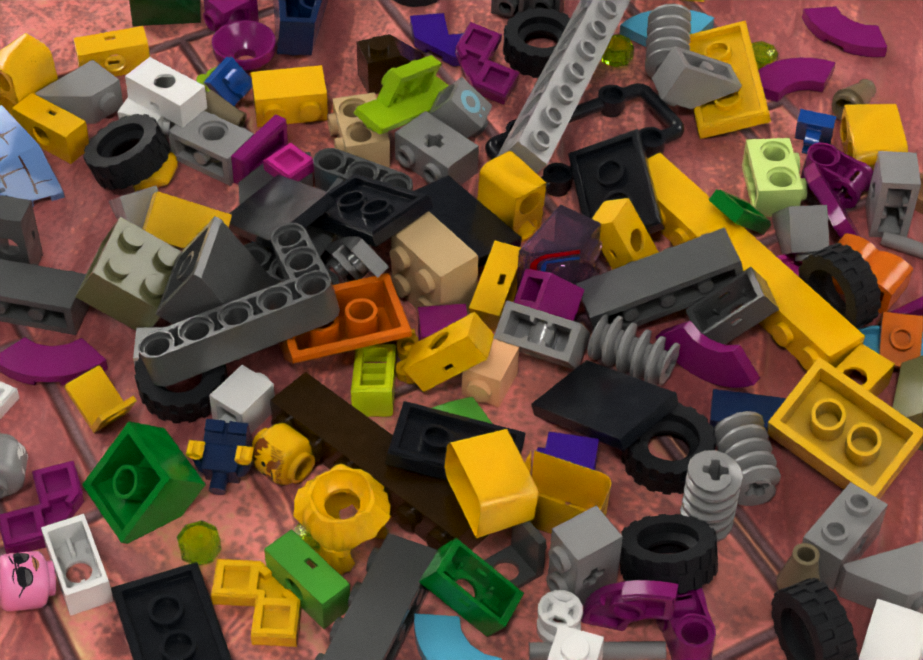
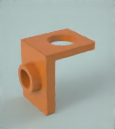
[875,312,923,368]

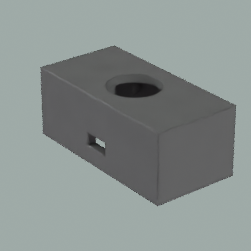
[0,195,43,265]
[686,267,779,344]

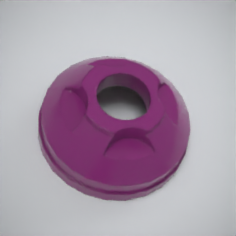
[212,20,276,74]

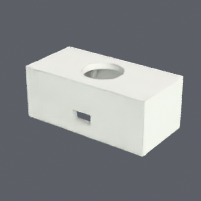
[125,57,207,128]
[41,514,113,616]

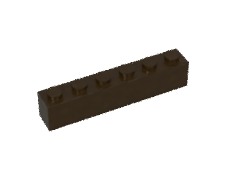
[270,372,489,551]

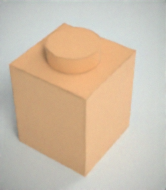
[462,338,519,407]

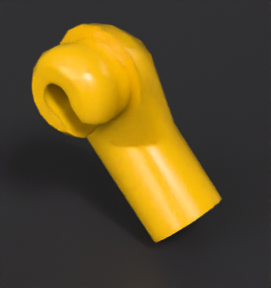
[133,152,178,192]

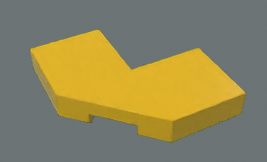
[211,559,301,647]

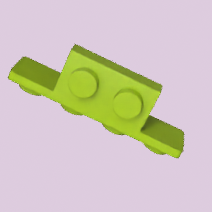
[354,55,449,134]

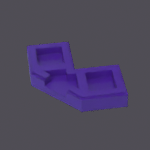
[410,13,463,66]

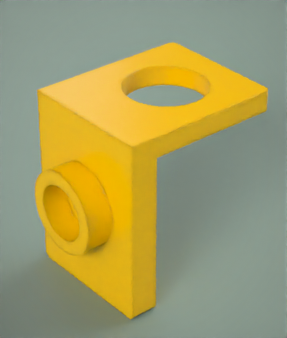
[64,365,137,433]

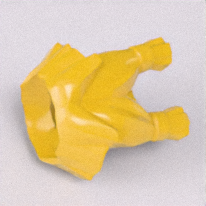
[293,464,391,575]

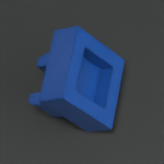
[204,57,252,106]
[795,109,836,154]

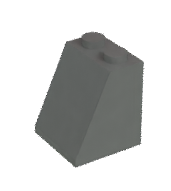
[155,216,276,361]

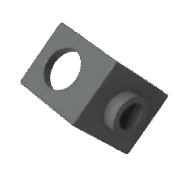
[484,521,547,588]

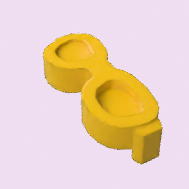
[395,329,419,384]

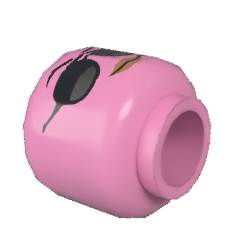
[0,551,56,611]

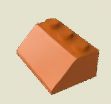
[279,273,412,364]

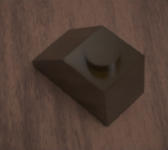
[356,34,425,94]

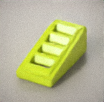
[351,344,396,417]

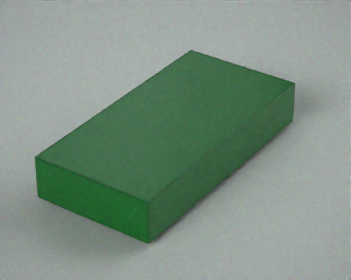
[708,189,772,235]

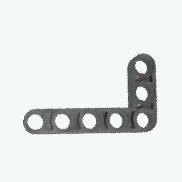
[138,223,340,386]

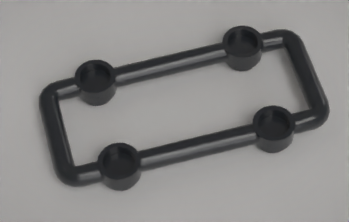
[485,83,684,197]

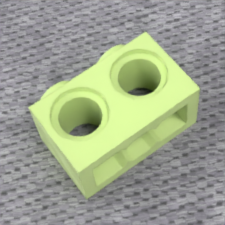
[742,138,807,217]

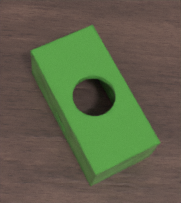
[264,529,350,629]

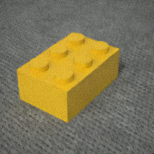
[768,357,923,499]

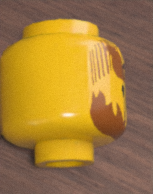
[252,423,315,486]

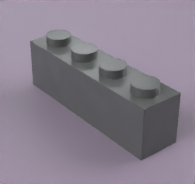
[576,227,743,331]
[0,258,90,335]
[315,533,437,660]

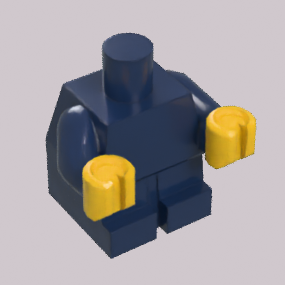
[186,419,254,495]

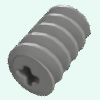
[645,4,691,78]
[587,314,680,386]
[714,411,781,506]
[680,450,743,542]

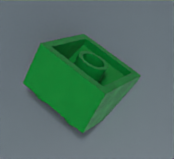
[82,421,206,544]

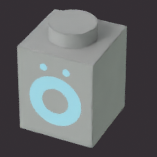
[429,77,492,138]

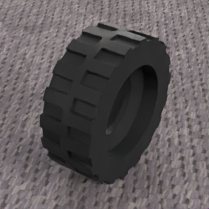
[503,8,570,78]
[83,114,171,190]
[798,243,881,329]
[134,354,228,424]
[621,403,716,495]
[620,514,718,594]
[771,578,858,660]

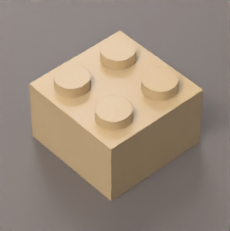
[390,211,478,315]

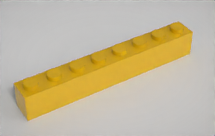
[648,153,865,371]

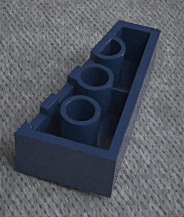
[273,0,328,56]

